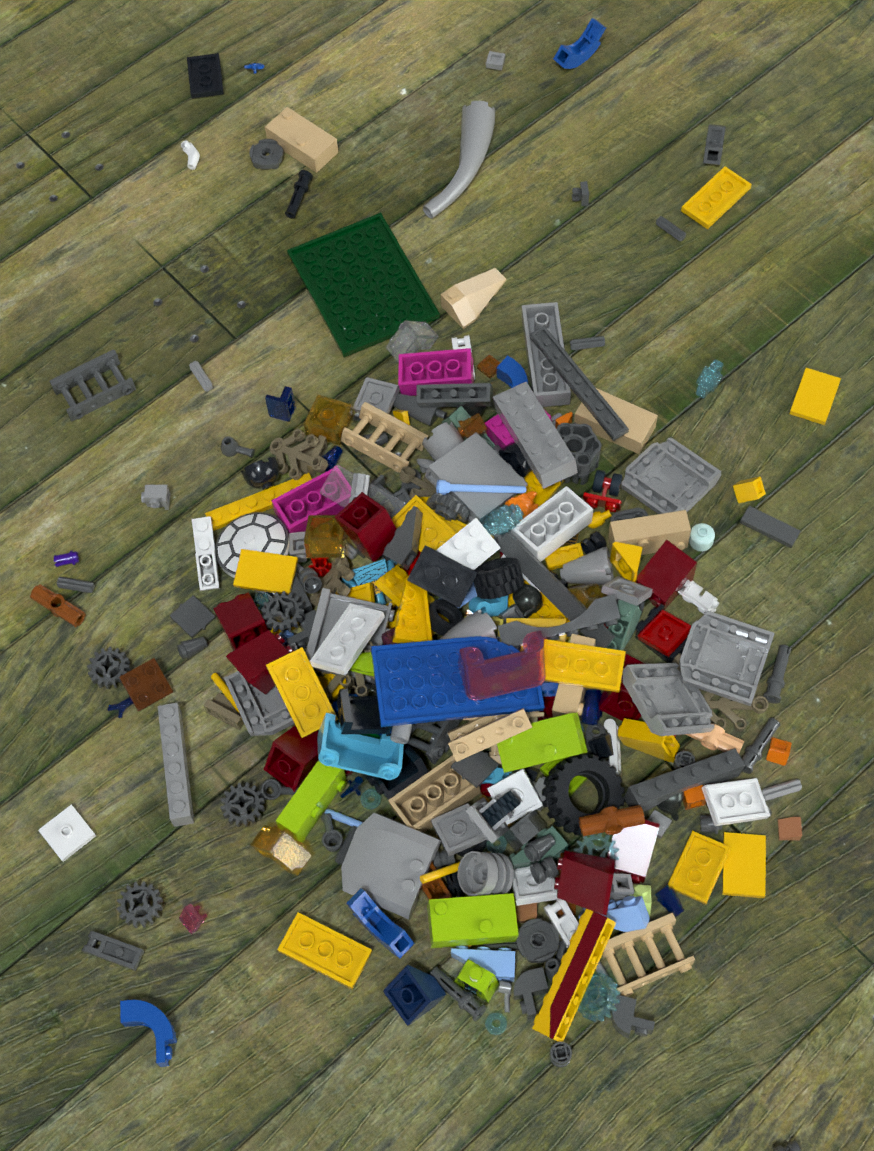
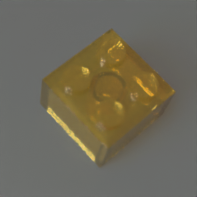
[304,394,353,446]
[304,515,348,558]

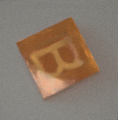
[477,355,500,379]

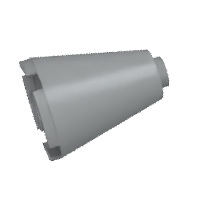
[560,547,614,585]

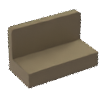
[297,435,328,477]
[203,693,244,730]

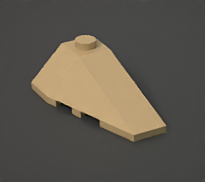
[441,268,506,329]

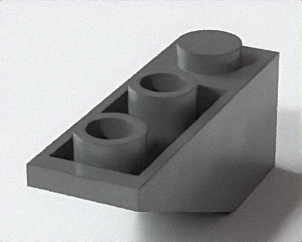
[383,506,423,570]

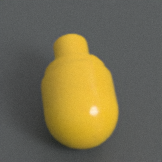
[588,510,612,529]

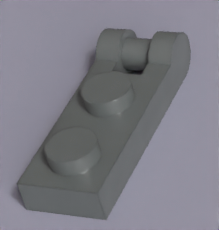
[81,931,144,971]

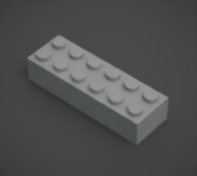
[521,302,571,407]
[493,382,578,489]

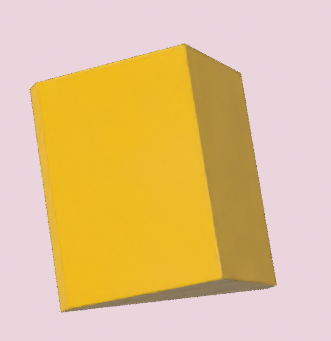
[610,542,642,583]

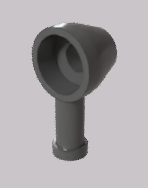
[221,436,255,458]
[260,779,298,800]
[321,814,343,852]
[545,941,567,981]

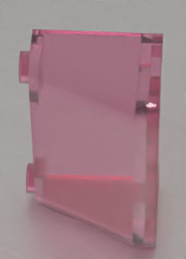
[458,631,546,701]

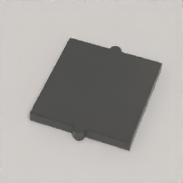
[170,595,216,638]
[451,751,499,788]

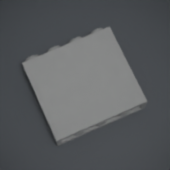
[425,432,527,524]
[306,588,395,683]

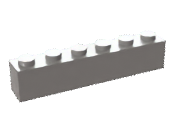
[158,703,194,827]

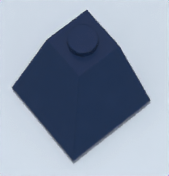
[383,965,447,1026]

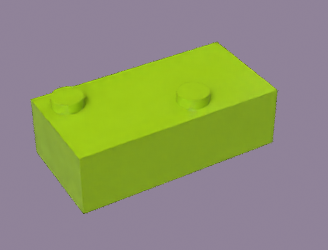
[497,712,588,773]
[275,760,347,846]
[427,893,519,948]

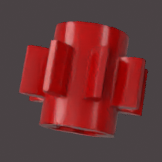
[308,555,332,578]

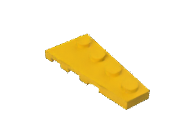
[392,576,432,644]

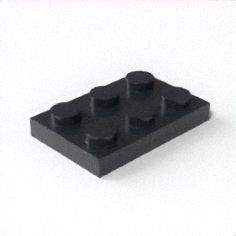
[187,53,224,99]
[407,545,478,608]

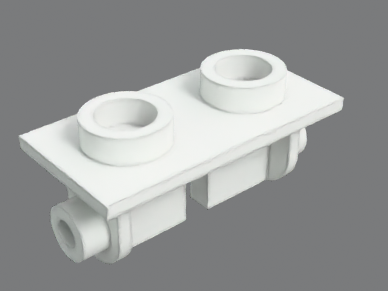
[678,580,719,614]

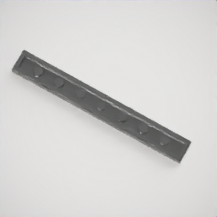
[529,325,629,441]
[498,532,615,648]

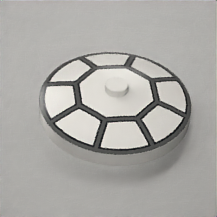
[215,512,289,578]

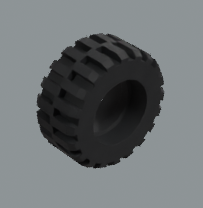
[542,753,625,836]

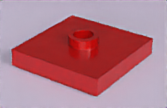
[638,610,691,657]

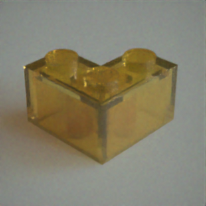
[250,825,312,876]

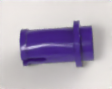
[54,550,79,567]

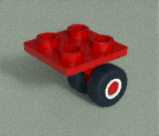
[583,470,622,513]

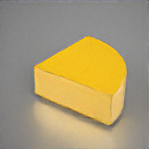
[393,410,410,425]

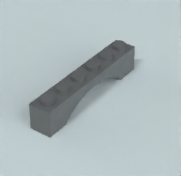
[498,594,621,650]
[624,748,745,812]

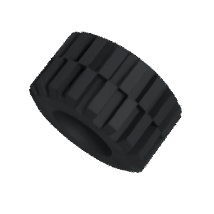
[473,557,524,599]

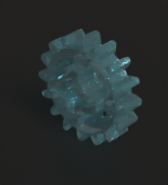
[696,359,724,399]
[483,504,524,536]
[574,833,619,868]
[577,973,620,1022]

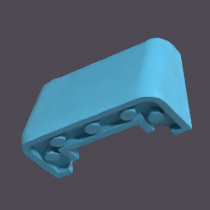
[317,713,404,780]

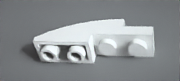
[192,517,219,591]

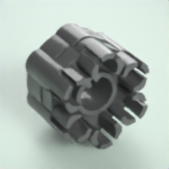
[557,423,602,485]

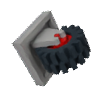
[465,790,521,843]

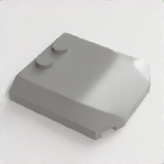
[621,438,721,514]
[679,611,775,706]
[224,642,298,736]
[623,663,715,736]
[341,813,442,919]

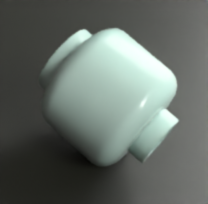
[689,523,715,552]

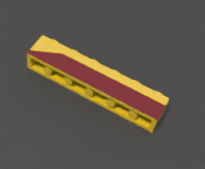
[532,909,616,1042]

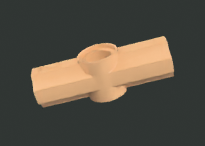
[685,723,744,753]

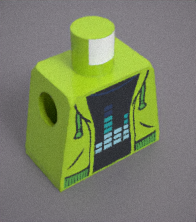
[454,959,499,1003]

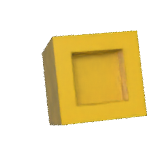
[733,476,766,503]

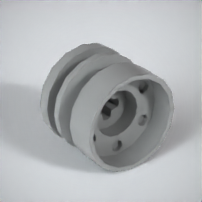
[457,851,514,896]

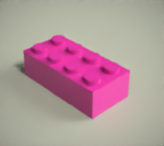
[398,348,474,396]
[271,466,351,533]

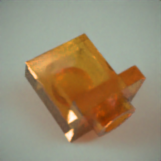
[458,413,488,439]

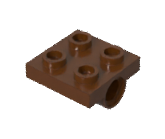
[119,658,173,712]

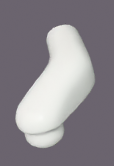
[181,140,200,170]

